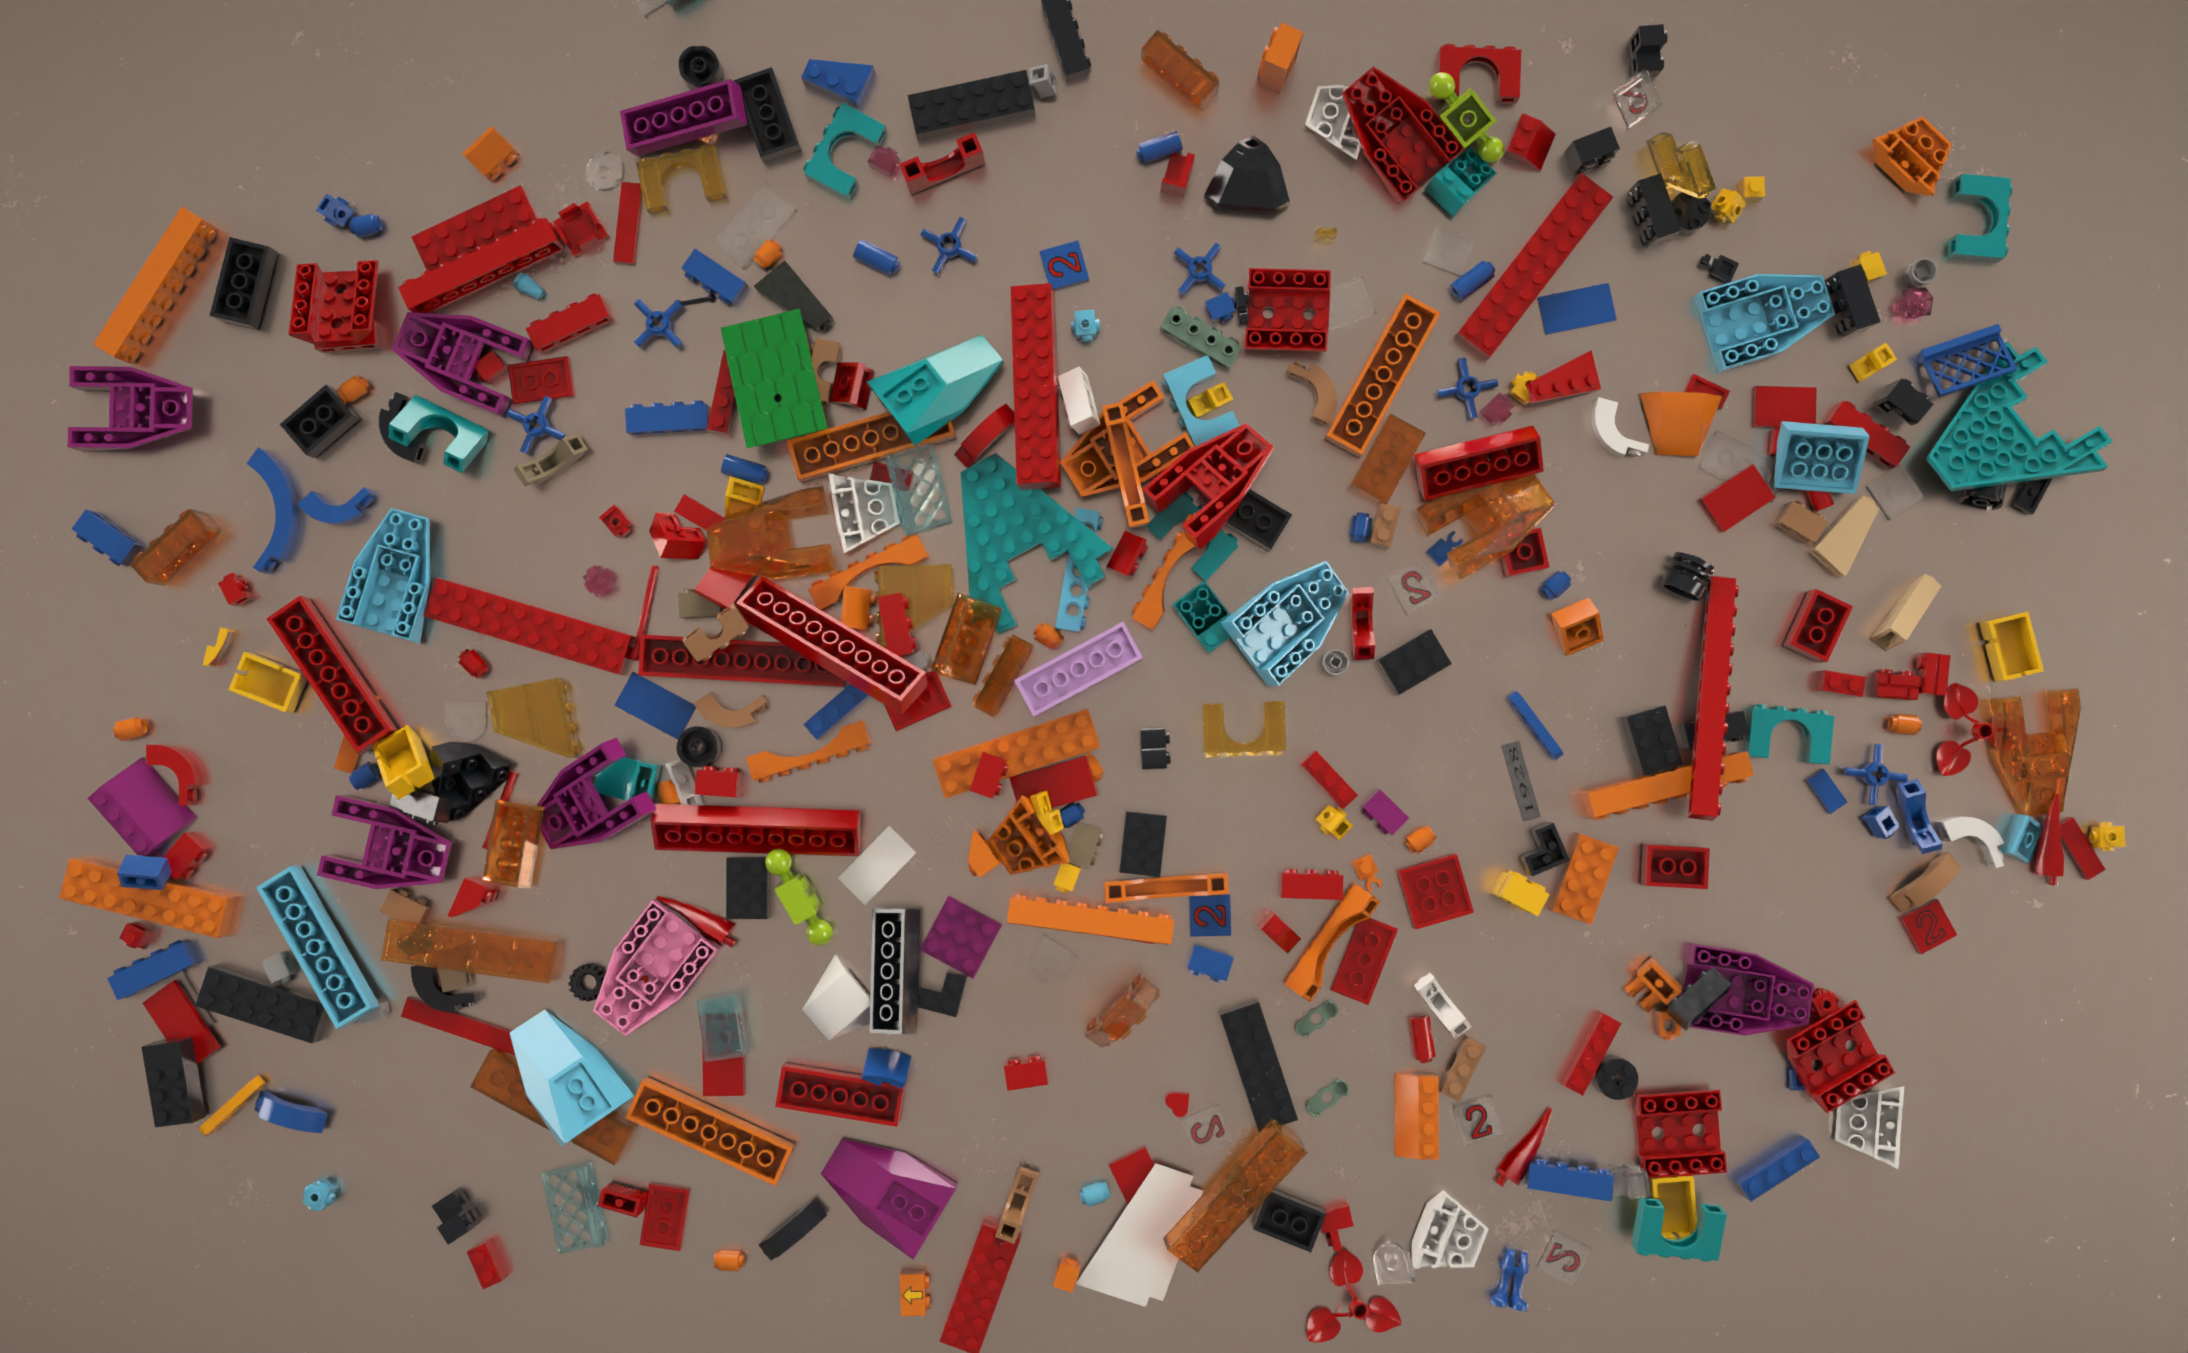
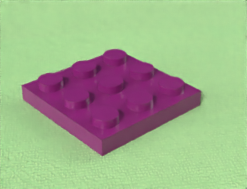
[919,896,1002,979]

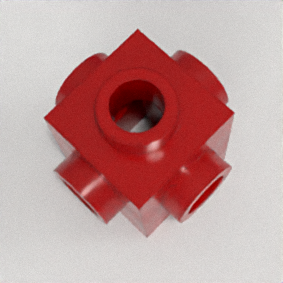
[1810,988,1840,1018]

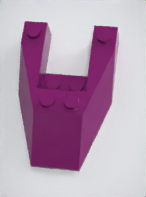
[392,312,533,417]
[67,366,193,451]
[531,738,657,849]
[317,795,452,889]

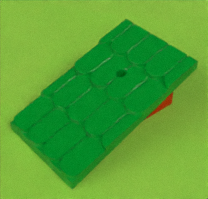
[721,308,828,448]

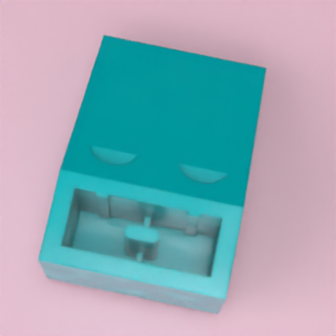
[1424,145,1497,217]
[1172,580,1231,655]
[594,757,662,802]

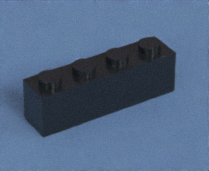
[1041,0,1092,82]

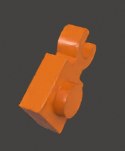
[1351,853,1382,892]

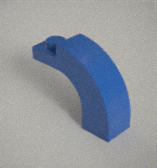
[297,487,376,525]
[1897,779,1943,854]
[254,1090,328,1133]

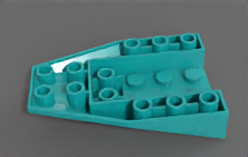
[867,335,1004,446]

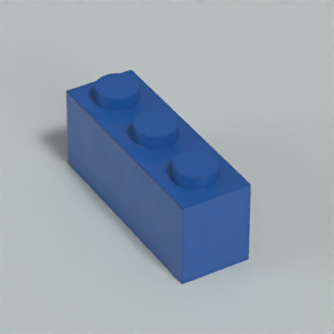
[681,248,748,306]
[72,509,143,566]

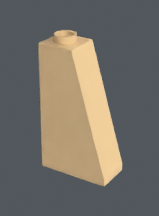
[1809,495,1879,578]
[1870,573,1942,651]

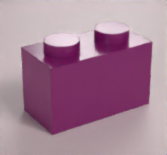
[1361,789,1409,835]

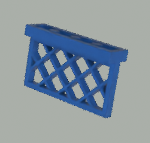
[1917,324,2017,397]

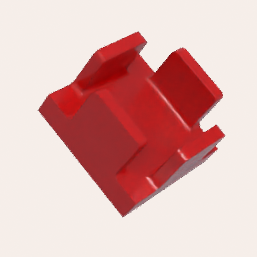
[553,201,609,258]

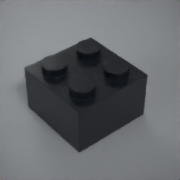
[1565,126,1620,174]

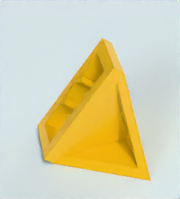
[725,476,764,519]

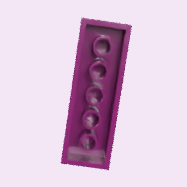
[620,79,747,156]

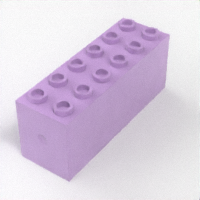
[1014,622,1143,717]

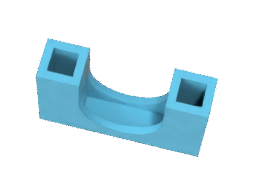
[1161,355,1239,446]

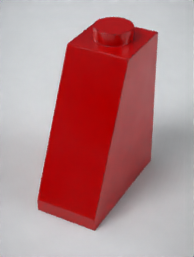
[1258,911,1301,954]

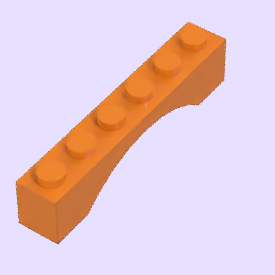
[1102,401,1150,529]
[1132,512,1197,630]
[808,533,929,611]
[745,720,872,783]
[1104,872,1229,903]
[1285,883,1381,1002]

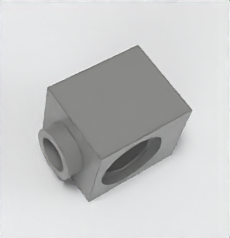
[261,951,297,985]

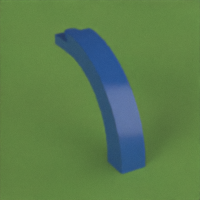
[246,447,300,574]

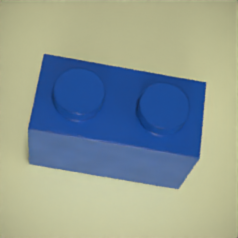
[117,855,172,890]
[1187,944,1234,983]

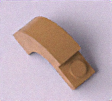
[1285,362,1337,426]
[694,692,770,728]
[1890,851,1961,913]
[995,1166,1039,1244]

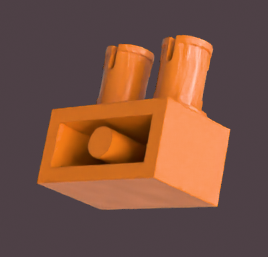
[1625,956,1682,1013]

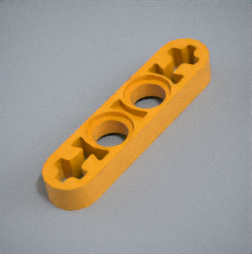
[198,1075,266,1137]

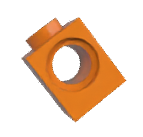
[1655,1009,1681,1040]
[1053,1258,1080,1293]

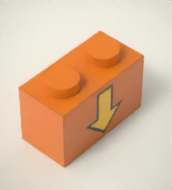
[900,1269,931,1316]

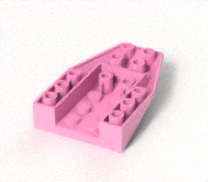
[593,899,721,1036]

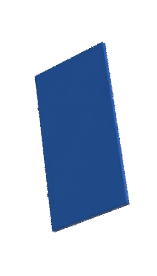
[1538,283,1617,335]
[614,672,696,740]

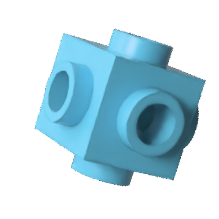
[1071,310,1100,342]
[302,1179,337,1211]

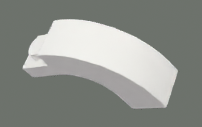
[1591,397,1649,457]
[1936,816,2004,868]
[1414,973,1471,1040]

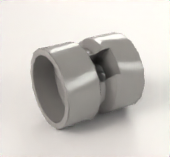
[1902,257,1938,290]
[1320,649,1349,676]

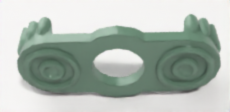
[1295,1001,1339,1038]
[1306,1079,1350,1117]

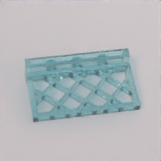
[884,443,952,536]
[541,1161,609,1254]

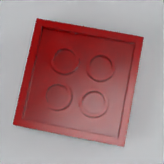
[1397,853,1474,930]

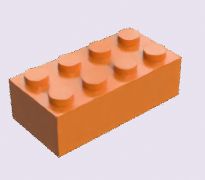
[1257,22,1304,94]
[1548,833,1619,925]

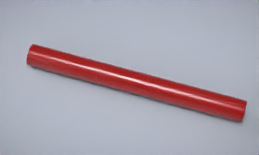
[482,771,518,850]

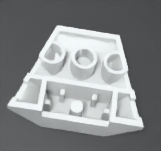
[1305,85,1363,160]
[828,473,900,554]
[802,954,870,1041]
[1835,1086,1904,1169]
[1412,1190,1489,1269]

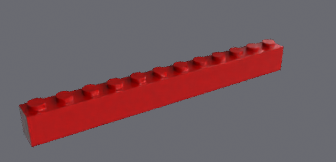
[1688,576,1739,821]

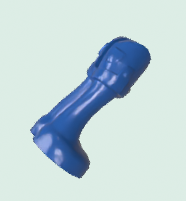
[1490,1249,1530,1312]

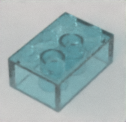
[696,992,750,1062]

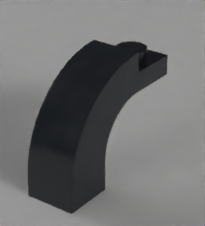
[379,392,426,465]
[411,963,480,1012]
[758,1199,827,1260]

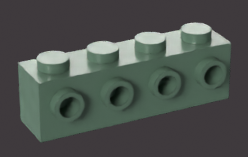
[1160,306,1242,371]

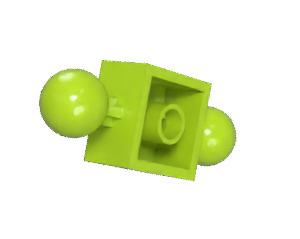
[1429,72,1504,163]
[765,849,832,946]

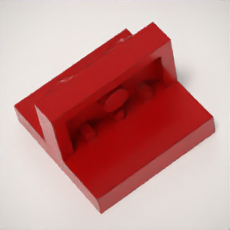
[829,362,874,409]

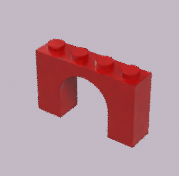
[1436,44,1522,103]
[899,132,985,195]

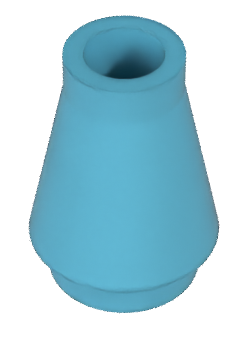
[512,272,544,300]

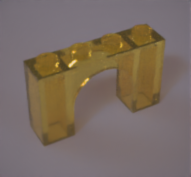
[1646,132,1716,199]
[636,145,728,214]
[1202,701,1286,757]

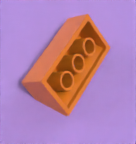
[1394,1073,1439,1160]

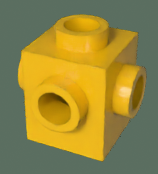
[1711,188,1746,224]
[1509,371,1539,406]
[1316,804,1353,841]
[2089,822,2126,851]

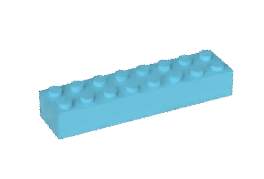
[256,866,380,1029]

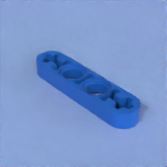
[1508,691,1564,761]

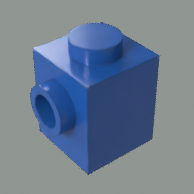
[1204,292,1237,324]

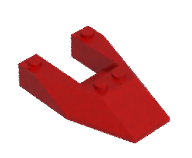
[1142,423,1274,550]

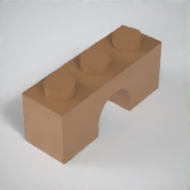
[810,338,842,405]
[683,604,749,662]
[1439,1035,1487,1102]

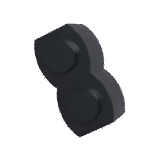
[1140,727,1171,769]

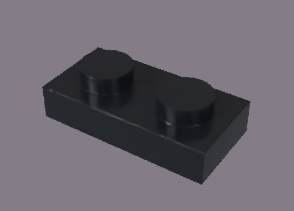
[2013,478,2053,515]

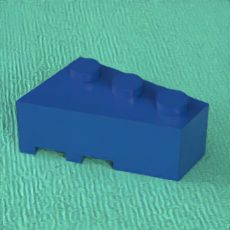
[801,59,876,109]

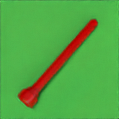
[627,565,659,661]

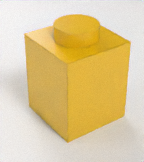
[1738,176,1765,203]
[1853,251,1887,283]
[1053,863,1081,893]

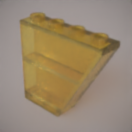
[875,564,954,649]
[487,677,580,758]

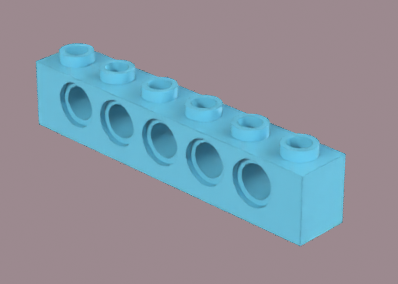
[1055,507,1103,633]

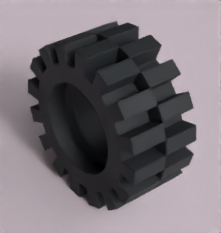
[568,963,606,1002]

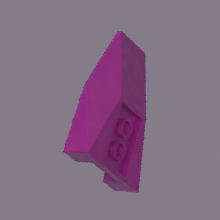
[1681,943,1814,1036]
[821,1138,958,1260]

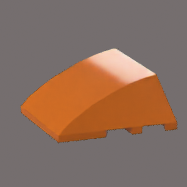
[1872,116,1952,196]
[1639,391,1722,457]
[987,795,1070,875]

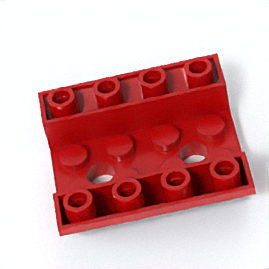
[288,260,379,346]
[1245,268,1331,352]
[1787,1000,1895,1113]
[1634,1089,1727,1179]

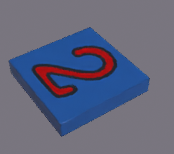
[1039,240,1089,290]
[1189,894,1231,937]

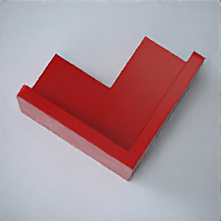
[1160,152,1195,198]
[649,513,705,559]

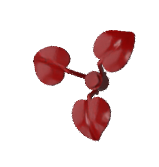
[1936,682,2028,776]
[1307,1249,1402,1343]

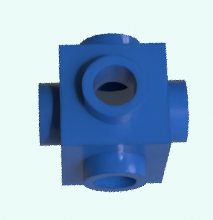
[316,194,354,227]

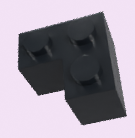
[1630,24,1668,78]
[1873,378,1934,426]
[1520,822,1570,877]
[918,970,968,1017]
[432,1189,480,1245]

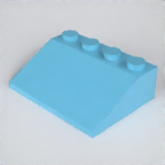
[1774,421,1870,494]

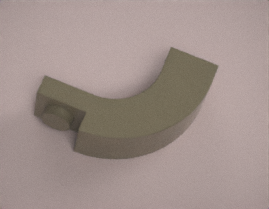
[514,433,588,487]

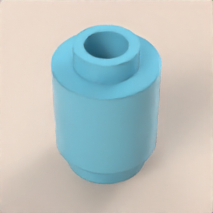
[1079,1181,1111,1207]

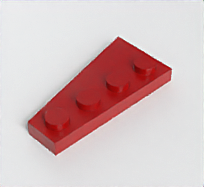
[1526,350,1601,403]

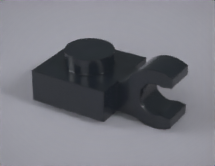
[1699,254,1739,283]

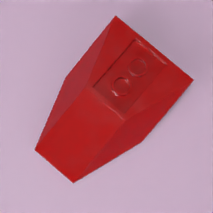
[1342,66,1465,204]

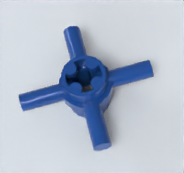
[920,217,978,274]
[1174,243,1226,295]
[634,299,683,348]
[1437,358,1498,419]
[506,396,566,454]
[1844,744,1908,806]

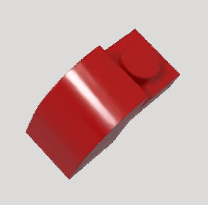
[1320,1202,1354,1252]

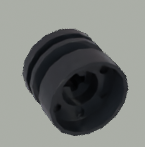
[1661,552,1715,601]

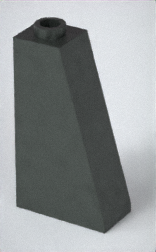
[754,260,834,332]

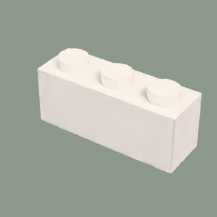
[1058,367,1101,434]

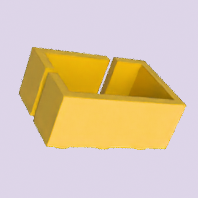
[1979,612,2044,682]
[228,652,307,713]
[372,725,435,800]
[1491,870,1550,916]
[1647,1175,1697,1240]

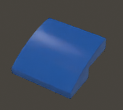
[861,1049,911,1089]

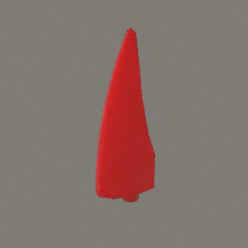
[2035,793,2064,886]
[656,896,736,948]
[1496,1107,1552,1187]

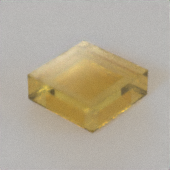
[1314,228,1337,240]

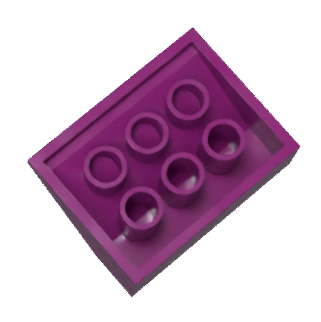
[87,757,197,857]

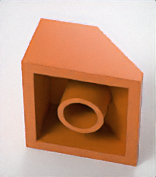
[462,125,519,181]
[841,586,876,631]
[1551,598,1604,656]
[967,829,1001,878]

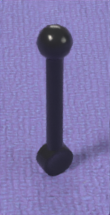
[674,294,716,305]

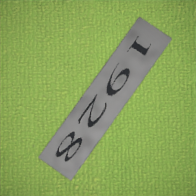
[1502,741,1541,822]

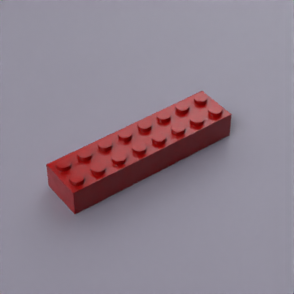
[398,218,566,313]
[266,595,398,754]

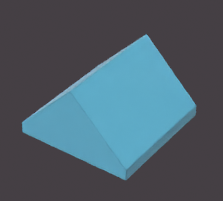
[2000,814,2043,864]

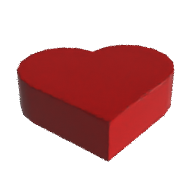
[1165,1092,1189,1117]

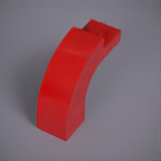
[954,403,1015,468]
[1350,587,1375,660]
[146,745,203,806]

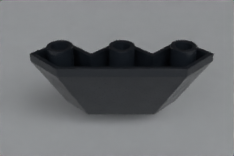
[1204,135,1290,212]
[429,742,511,822]

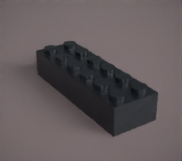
[907,70,1036,141]
[869,909,920,1034]
[195,965,329,1043]
[1219,1000,1298,1133]

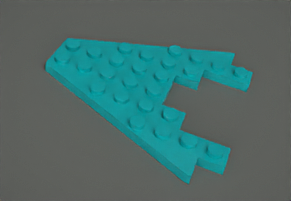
[1926,341,2113,491]
[960,453,1113,634]

